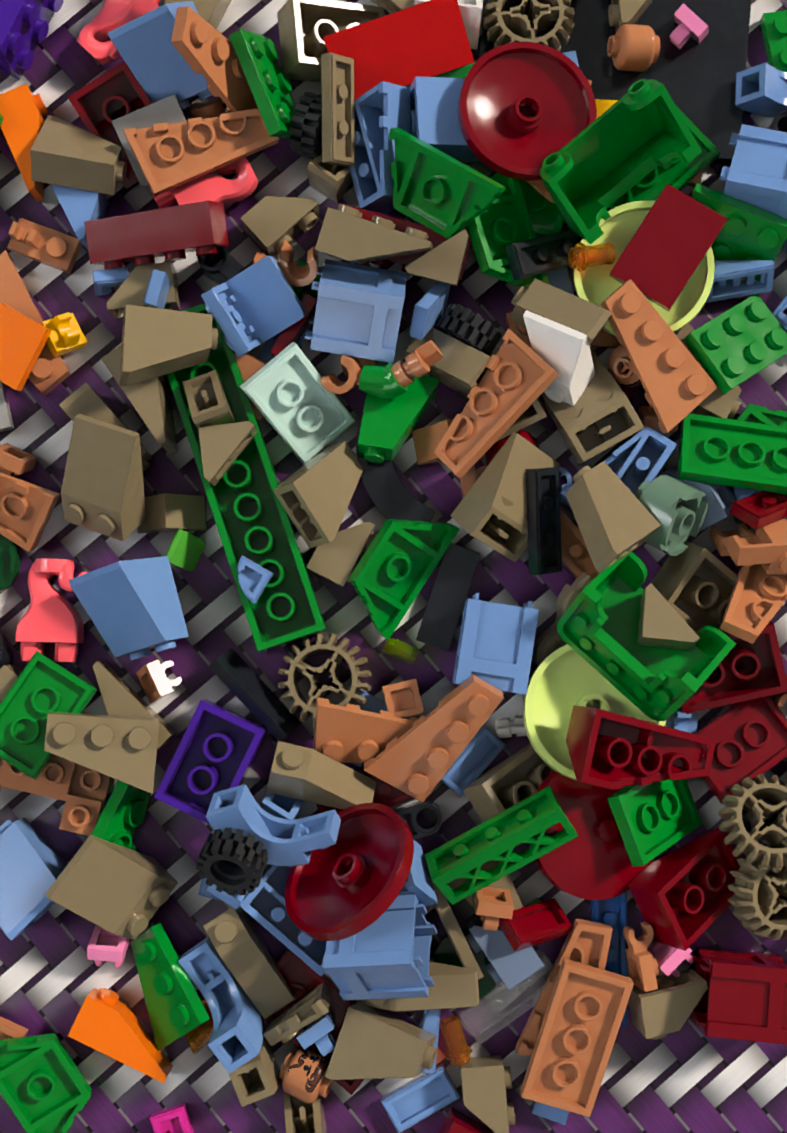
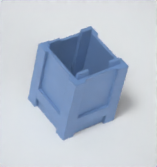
[719,124,787,219]
[305,259,407,363]
[452,593,539,695]
[322,894,437,1000]

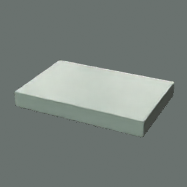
[239,342,356,465]

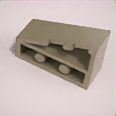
[44,711,159,794]

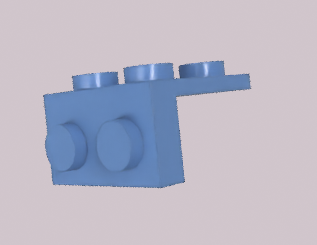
[201,256,306,357]

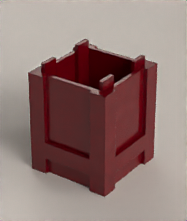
[690,947,787,1045]

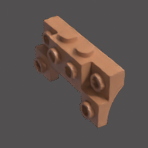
[709,519,787,575]
[0,755,114,836]

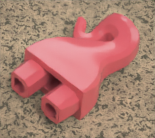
[76,0,160,65]
[150,157,258,209]
[15,558,88,662]

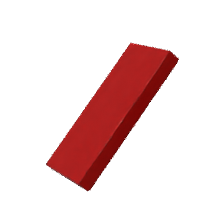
[323,0,474,100]

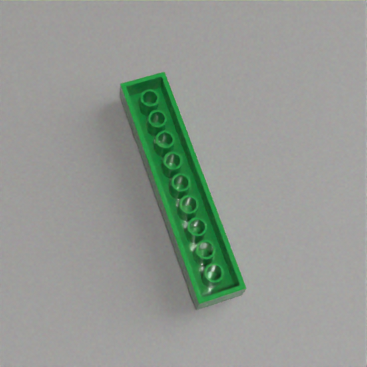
[167,303,327,652]

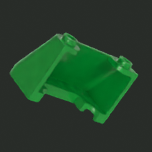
[539,79,702,245]
[557,552,736,721]

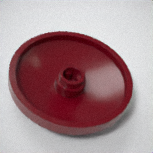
[458,42,597,181]
[529,770,654,900]
[285,803,414,941]

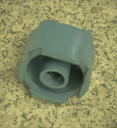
[636,475,708,556]

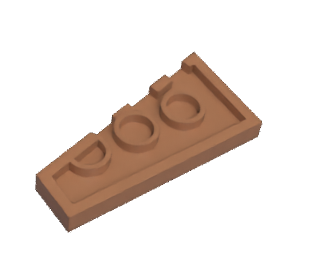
[171,6,258,113]
[0,250,71,396]
[601,279,718,434]
[434,328,559,479]
[0,472,60,552]
[364,674,504,802]
[314,697,418,763]

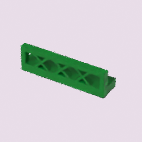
[425,786,578,905]

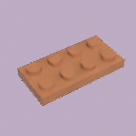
[520,958,634,1117]

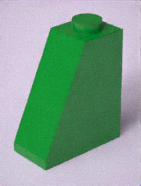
[358,376,439,463]

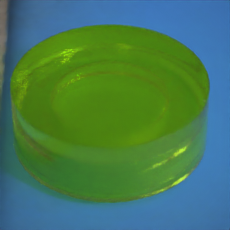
[382,638,419,664]

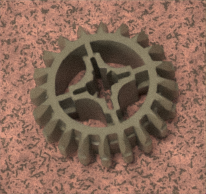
[483,0,575,52]
[278,633,372,726]
[719,774,787,873]
[727,842,787,940]

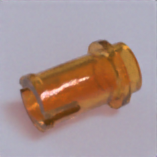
[568,242,615,272]
[439,1015,473,1066]

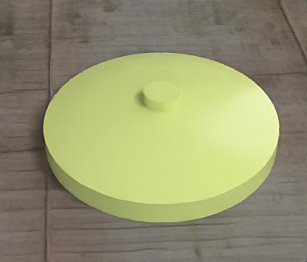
[574,200,715,336]
[523,644,666,781]

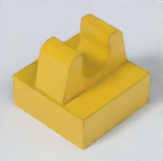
[41,312,87,357]

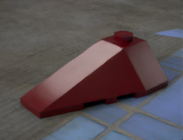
[566,705,717,790]

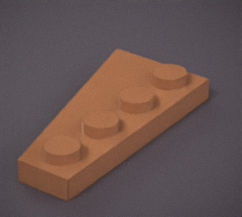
[123,108,279,197]
[719,529,787,644]
[515,919,613,1056]

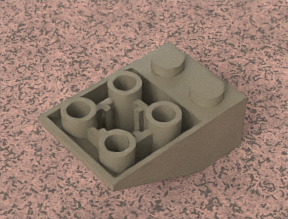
[315,204,434,264]
[540,346,645,465]
[450,431,560,562]

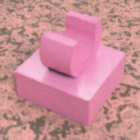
[669,3,709,49]
[87,925,130,968]
[647,941,693,977]

